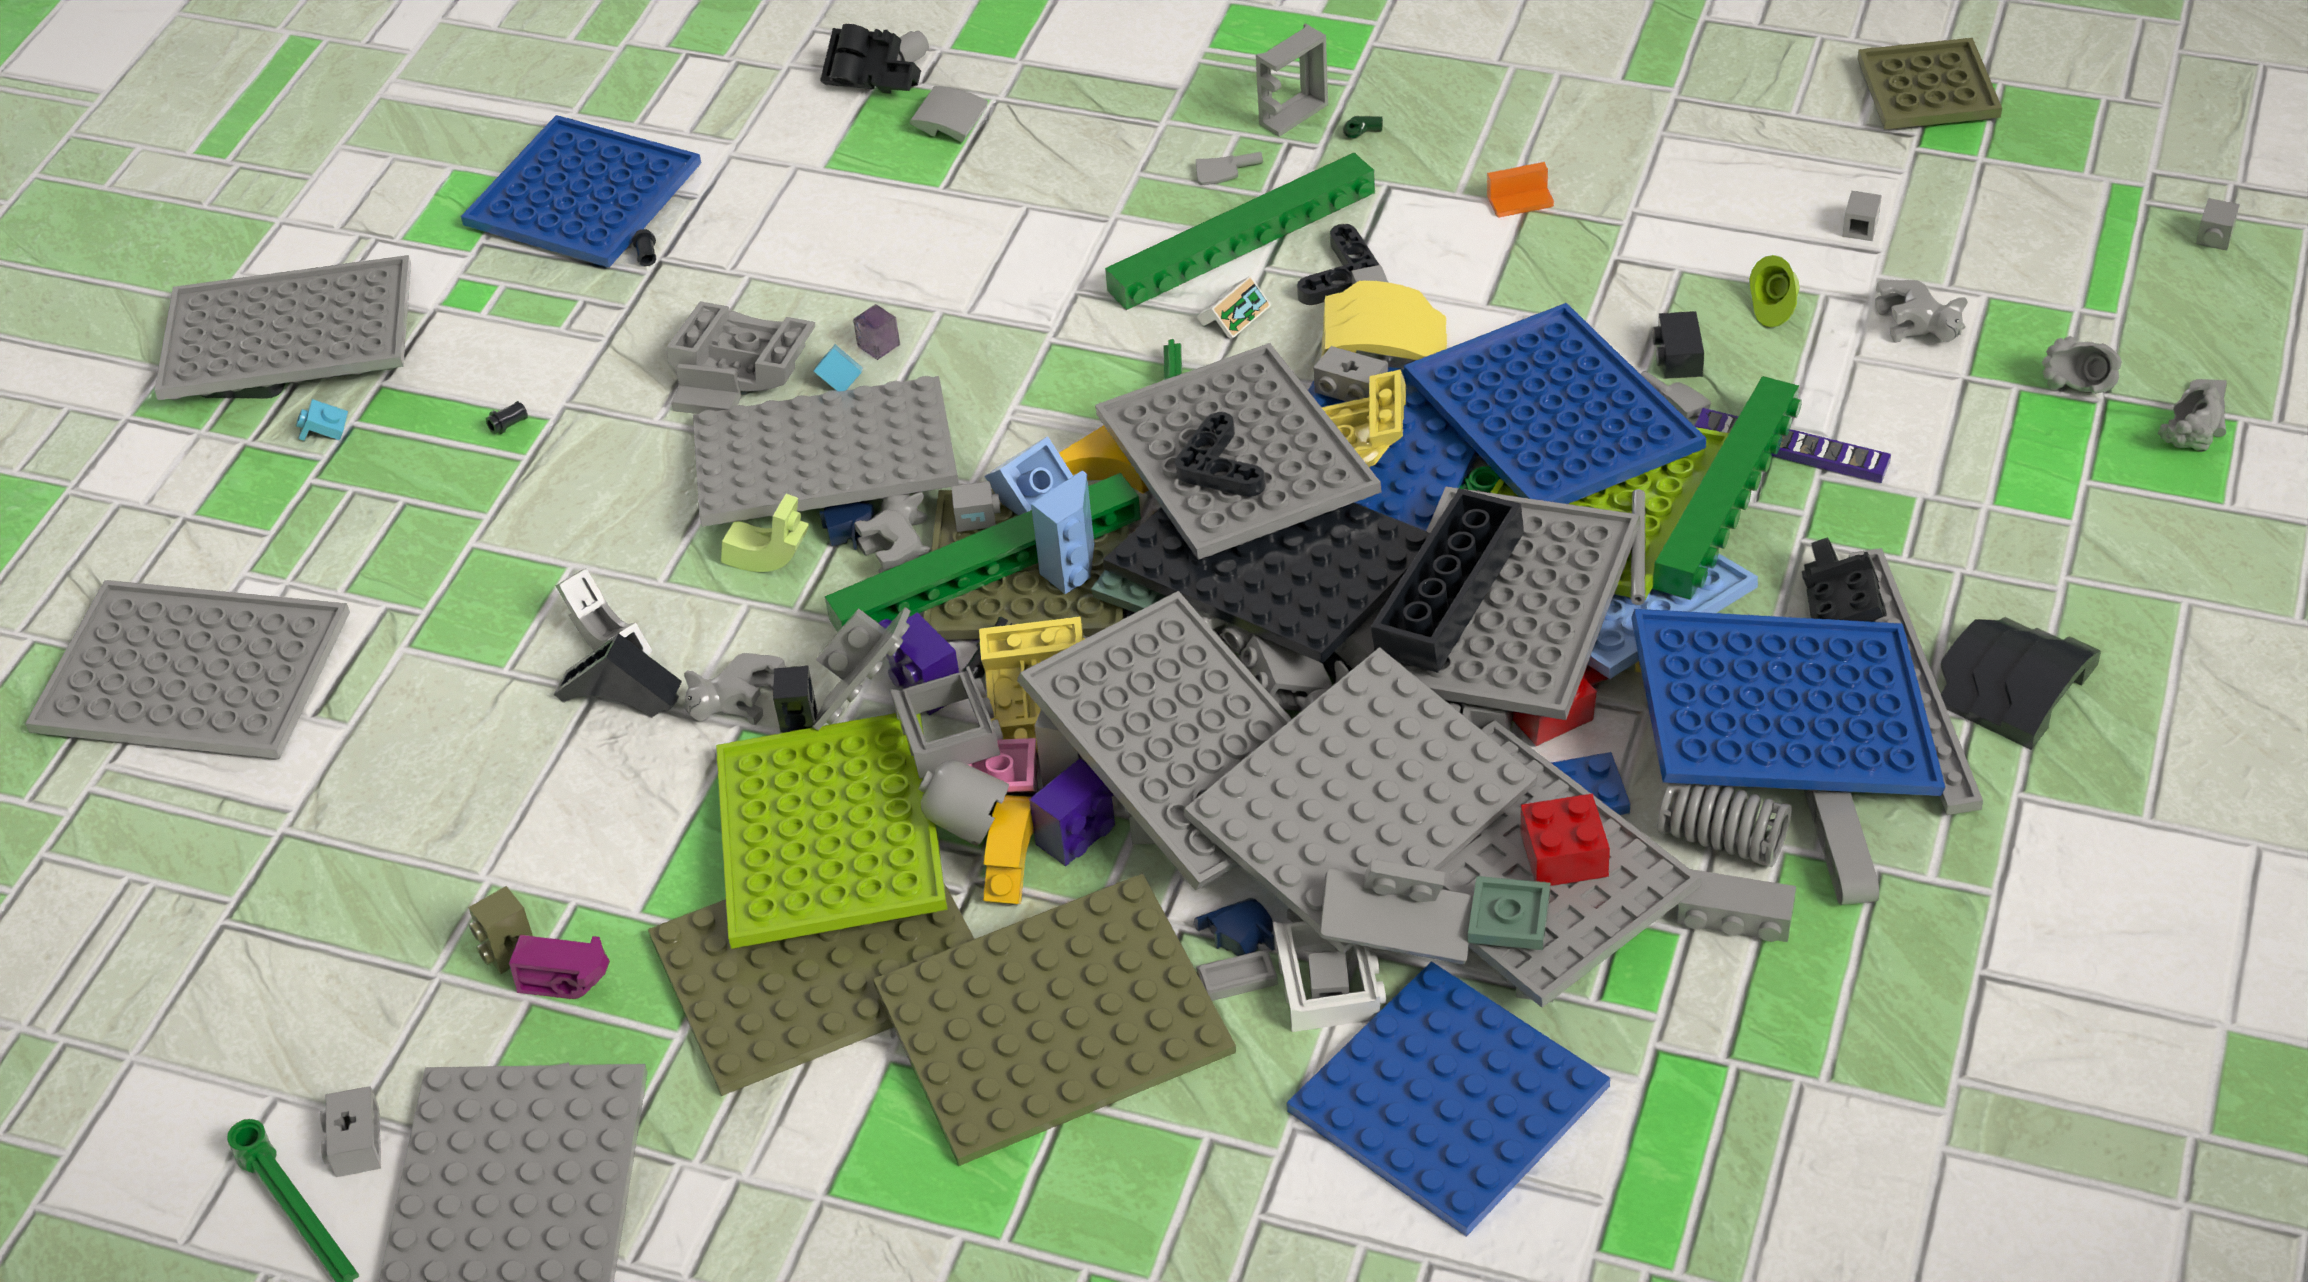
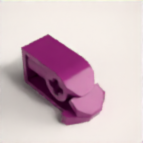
[509,935,610,999]

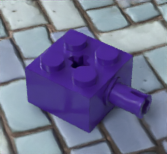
[878,612,959,716]
[1029,758,1115,867]

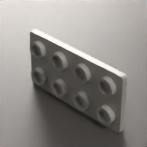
[812,607,911,731]
[1319,858,1472,964]

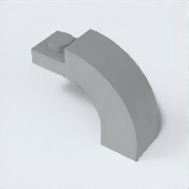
[555,568,653,655]

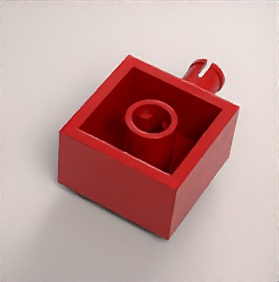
[1513,665,1609,746]

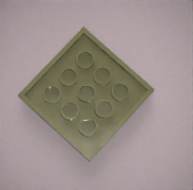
[1857,38,2002,130]

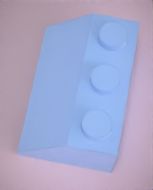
[1031,470,1094,594]

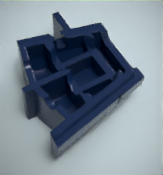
[820,502,874,550]
[1193,898,1275,956]

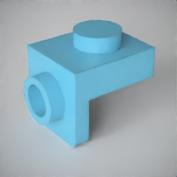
[296,399,348,441]

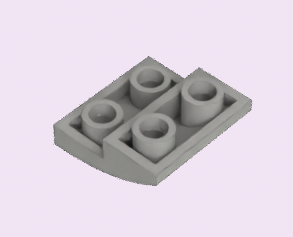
[909,86,988,143]

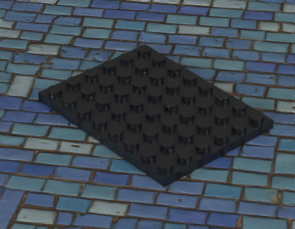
[1103,503,1430,663]

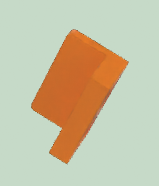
[1487,162,1554,218]

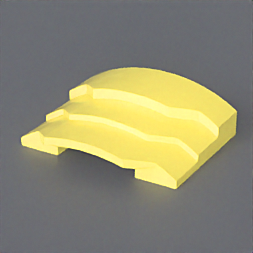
[1321,281,1447,361]
[1321,369,1406,467]
[979,617,1085,753]

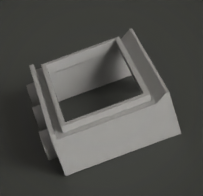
[1256,23,1328,137]
[890,666,1003,779]

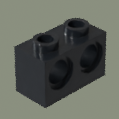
[773,665,818,733]

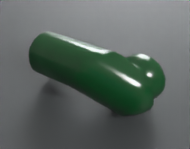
[1343,116,1383,139]

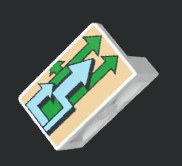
[1196,276,1270,339]

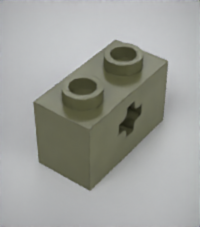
[468,886,533,974]

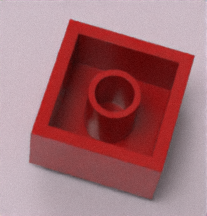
[1520,793,1610,886]

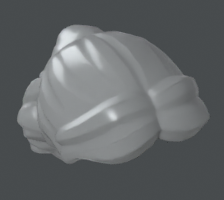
[2042,336,2122,394]
[2158,382,2221,452]

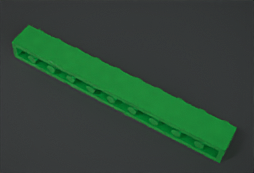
[1105,152,1375,310]
[1652,376,1802,600]
[824,473,1141,632]

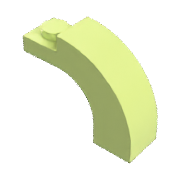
[721,494,809,572]

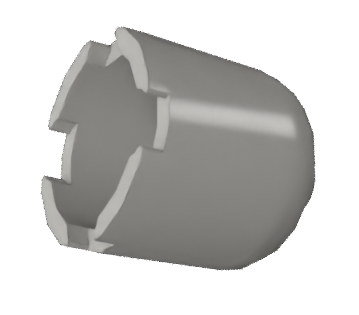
[918,760,1009,846]

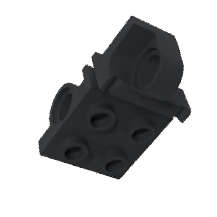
[820,24,921,94]
[1801,537,1887,622]

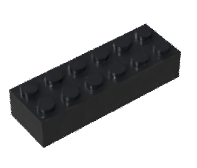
[1371,488,1524,673]

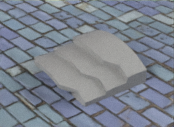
[667,301,815,391]

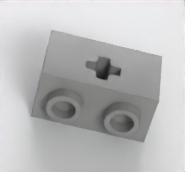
[1313,346,1388,402]
[320,1086,381,1177]

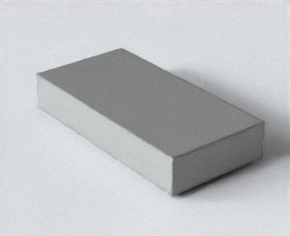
[1197,949,1278,1001]

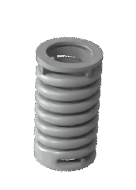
[1657,783,1792,867]

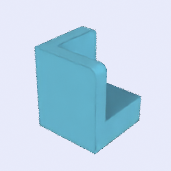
[814,344,863,392]

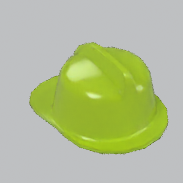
[1749,255,1800,327]

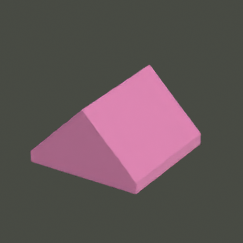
[968,738,1038,794]

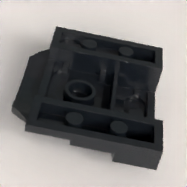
[1940,617,2101,750]

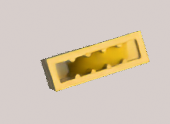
[1059,425,1149,494]

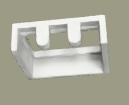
[1273,921,1386,1032]

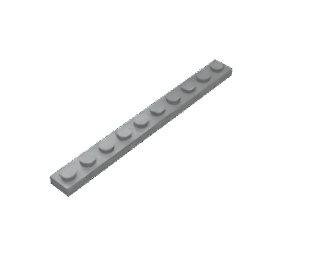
[1848,548,1983,815]

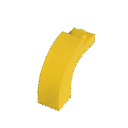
[983,795,1034,904]

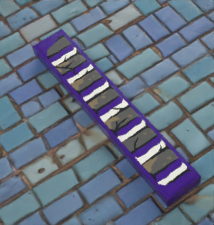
[1695,408,1891,483]

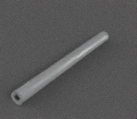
[1631,489,1645,605]

